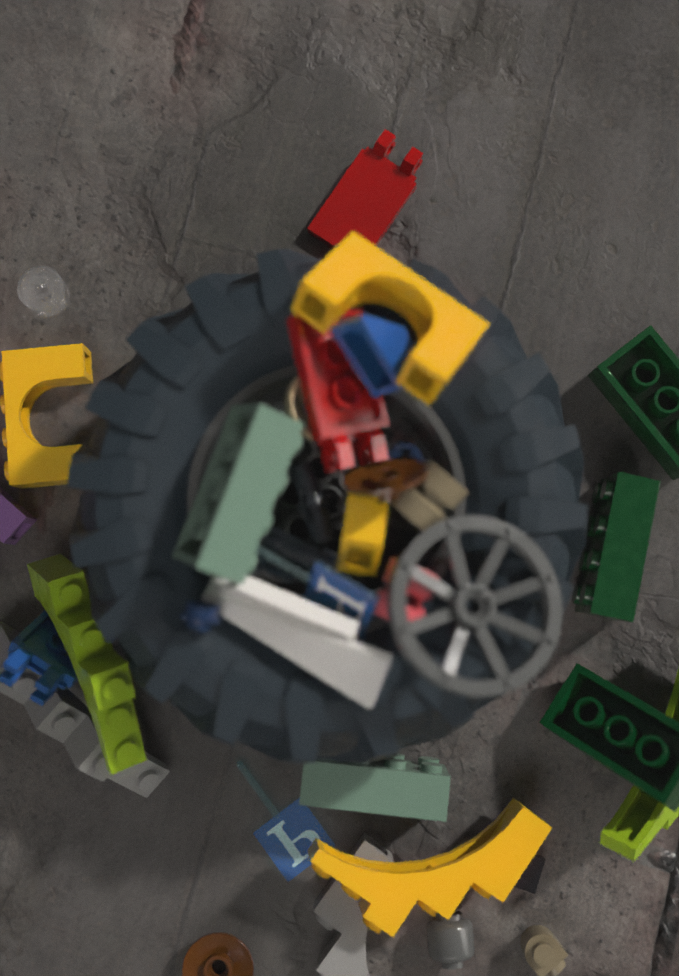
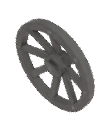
[387,515,563,697]

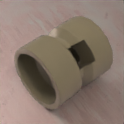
[391,458,469,531]

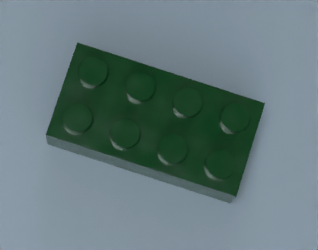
[587,325,679,480]
[572,472,661,622]
[539,663,679,812]

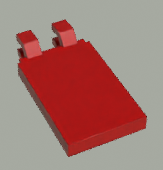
[307,129,424,249]
[286,307,390,473]

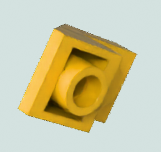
[336,492,389,577]

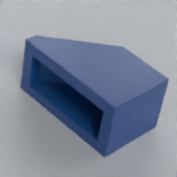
[330,314,417,398]

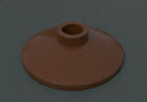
[343,459,428,503]
[182,932,254,976]

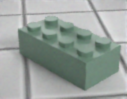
[172,403,304,585]
[299,753,451,822]

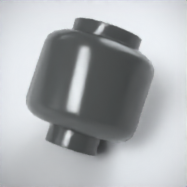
[426,910,475,970]

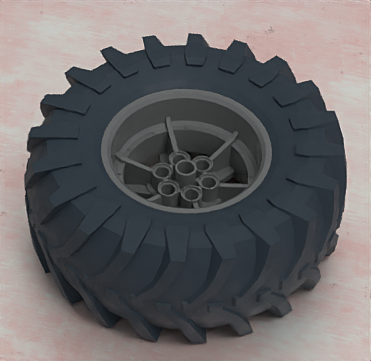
[67,244,587,764]

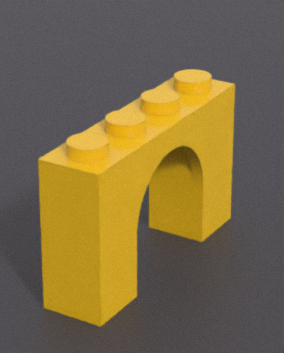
[291,231,489,406]
[0,343,93,489]

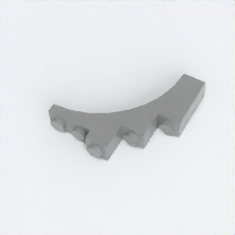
[0,621,170,798]
[313,832,394,976]

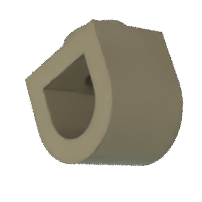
[520,925,568,976]

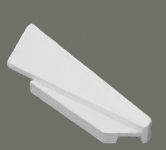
[202,575,393,709]

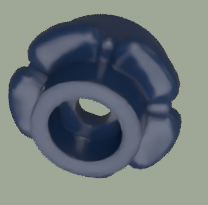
[180,600,221,631]

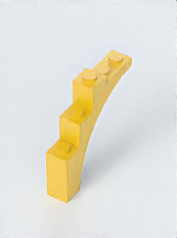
[308,798,552,937]

